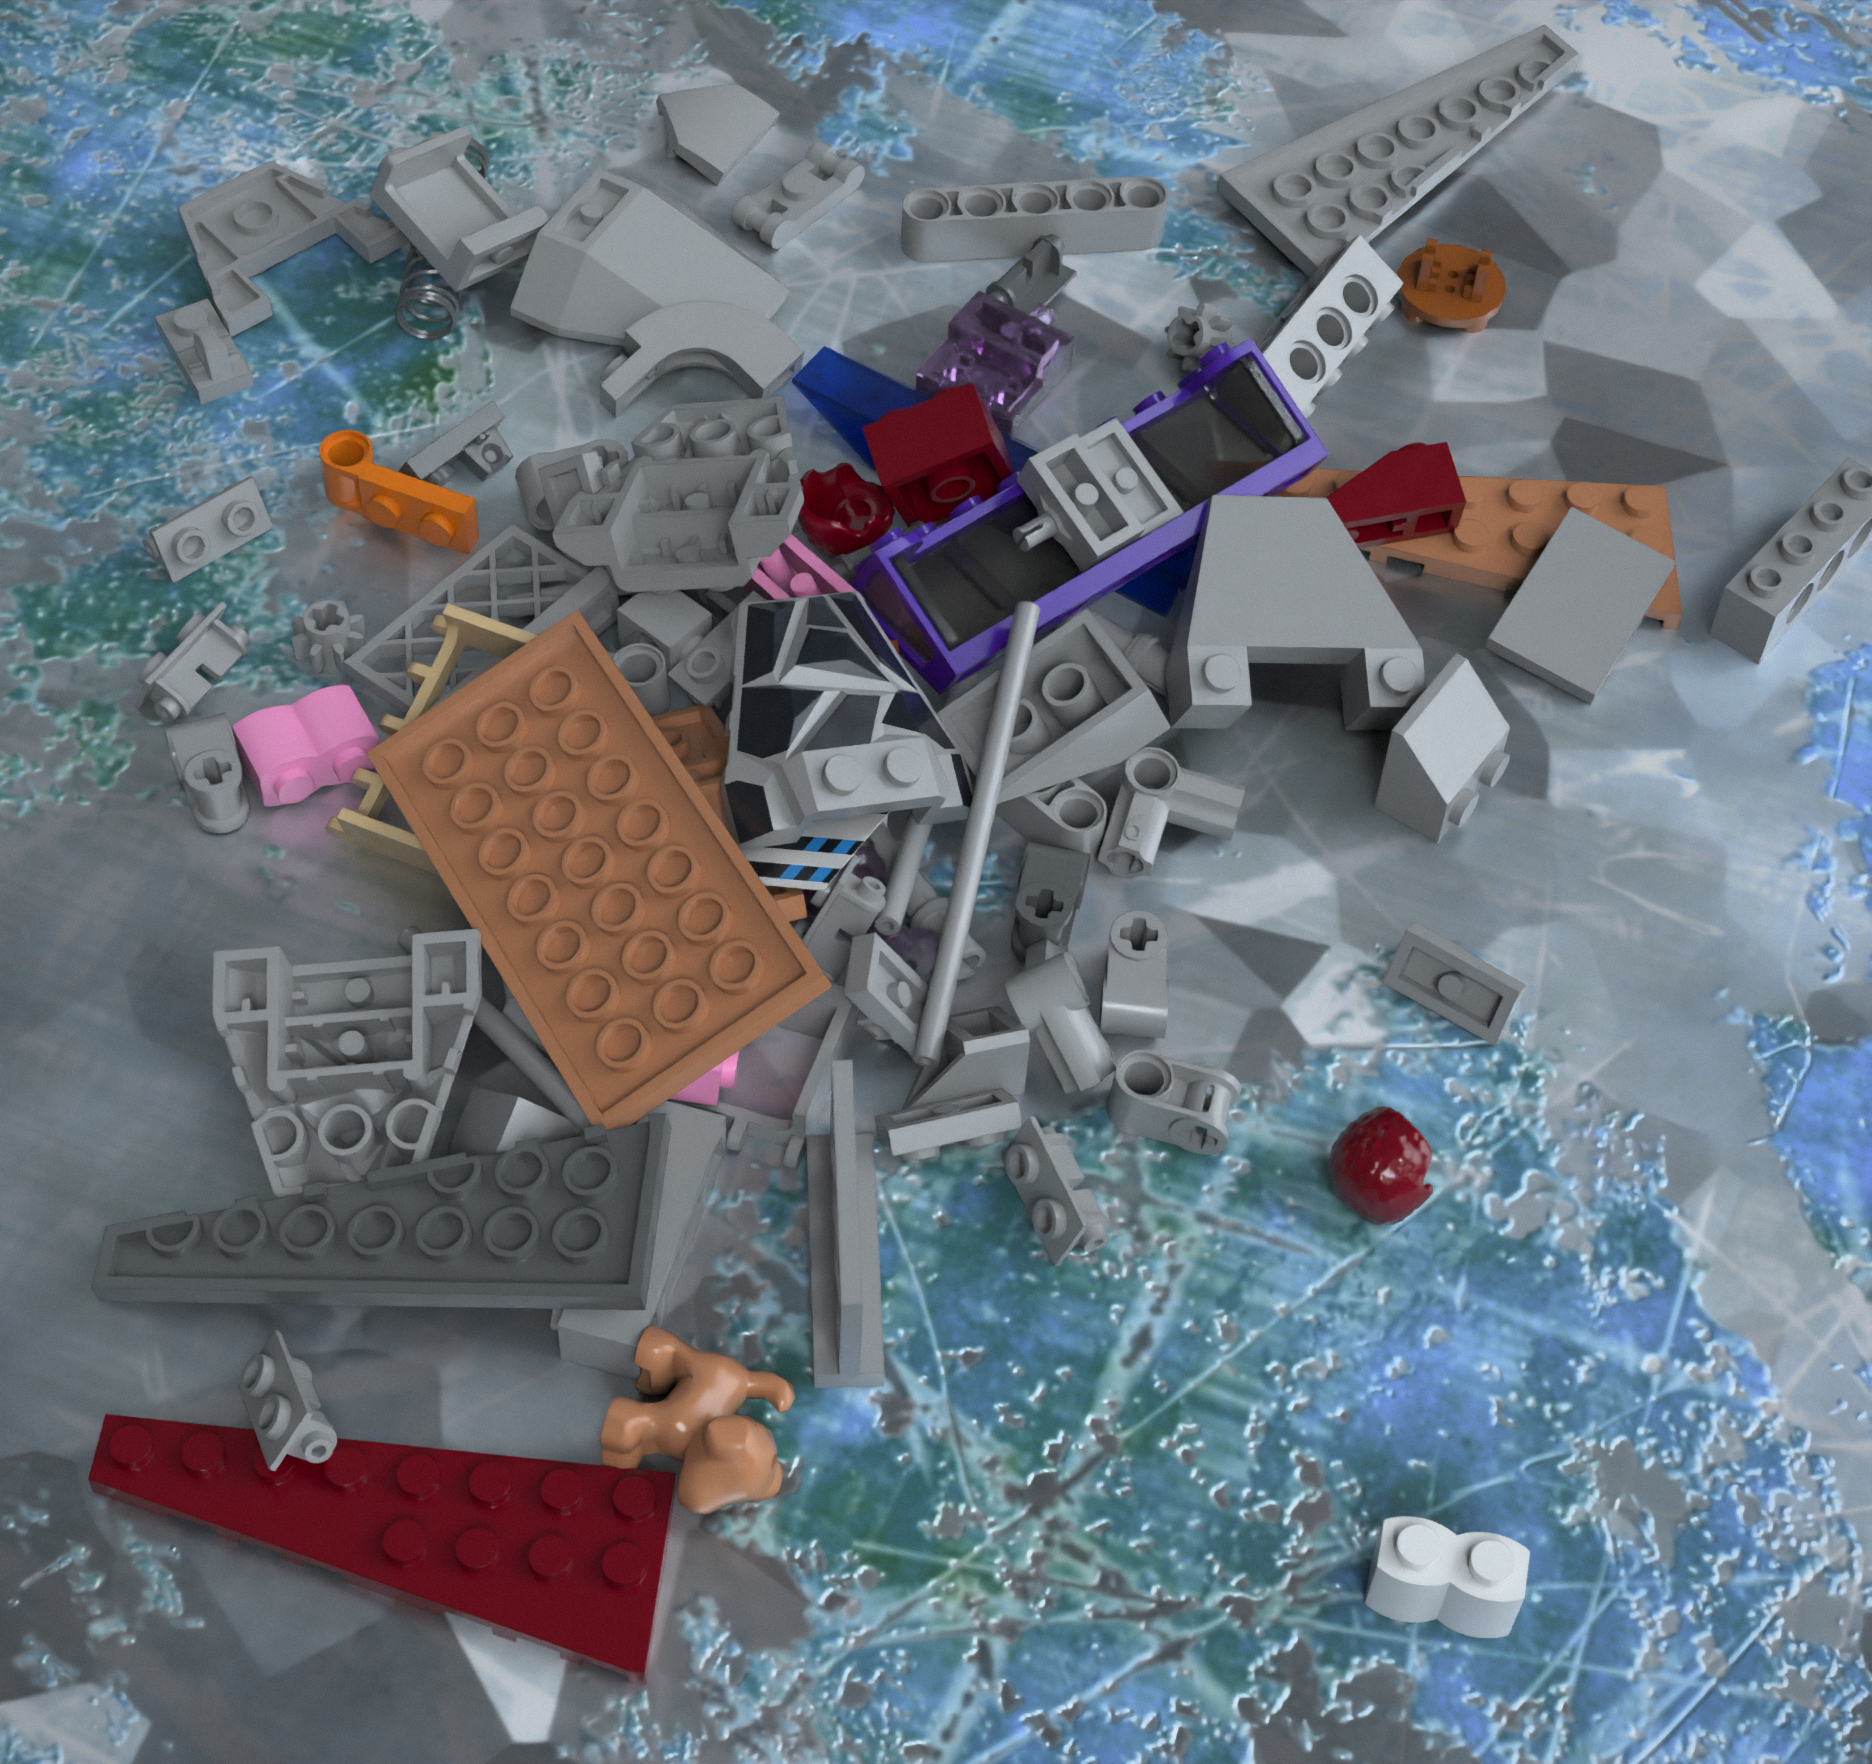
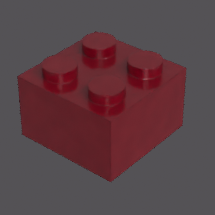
[862,382,1015,528]

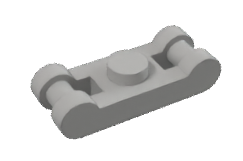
[731,140,865,249]

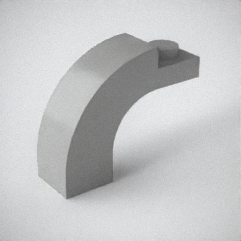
[600,301,804,418]

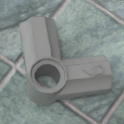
[1098,747,1246,879]
[1004,939,1117,1093]

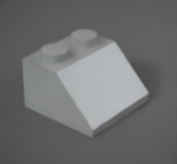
[1374,653,1510,843]

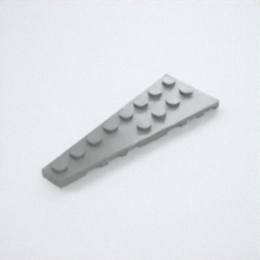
[1218,24,1578,278]

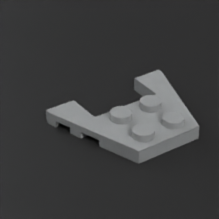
[178,160,410,337]

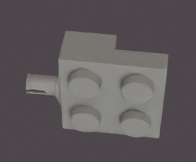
[1013,418,1184,573]

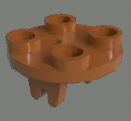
[1397,238,1506,333]

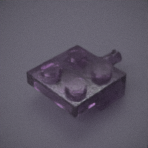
[916,291,1074,435]

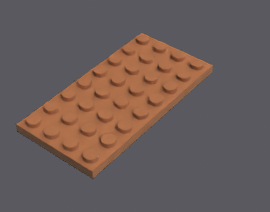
[366,609,832,1130]

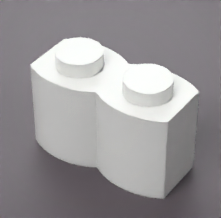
[1365,1516,1530,1638]

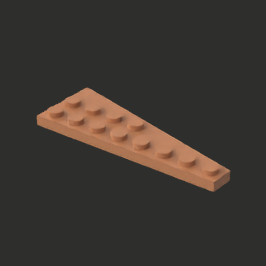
[1204,463,1682,630]

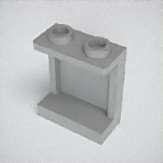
[369,126,551,292]

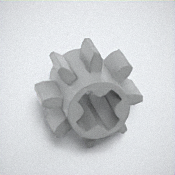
[1164,302,1236,372]
[291,600,367,674]

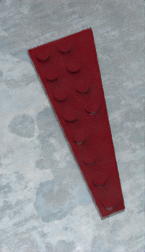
[88,1414,677,1685]

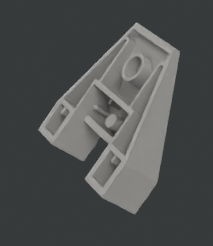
[1166,495,1426,730]

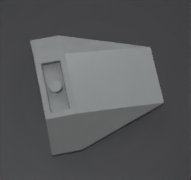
[510,168,789,347]

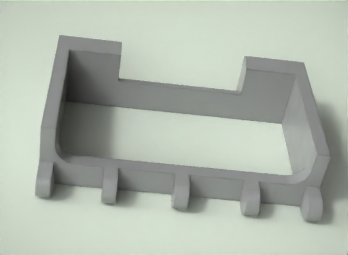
[553,982,858,1170]

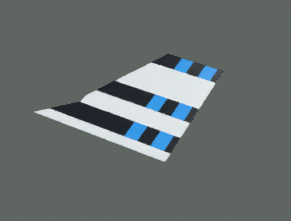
[741,812,889,891]

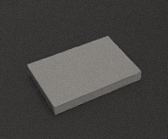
[1485,506,1676,705]

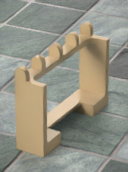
[326,603,538,876]

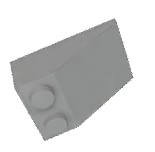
[937,608,1171,804]

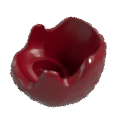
[798,462,895,558]
[1328,1106,1433,1225]

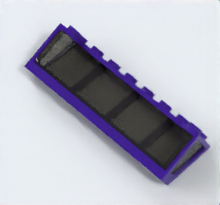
[850,338,1330,695]

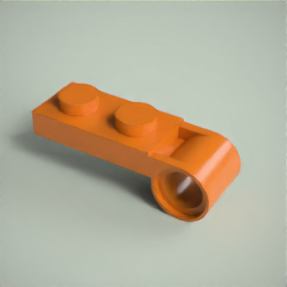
[319,430,479,554]

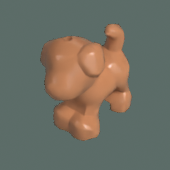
[600,1325,795,1515]

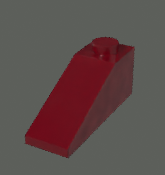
[1326,442,1466,549]

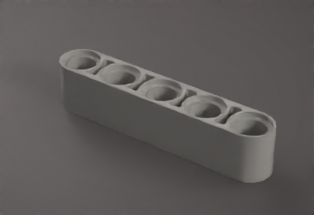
[901,176,1168,262]

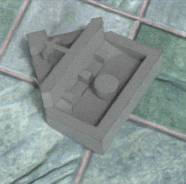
[656,84,781,186]

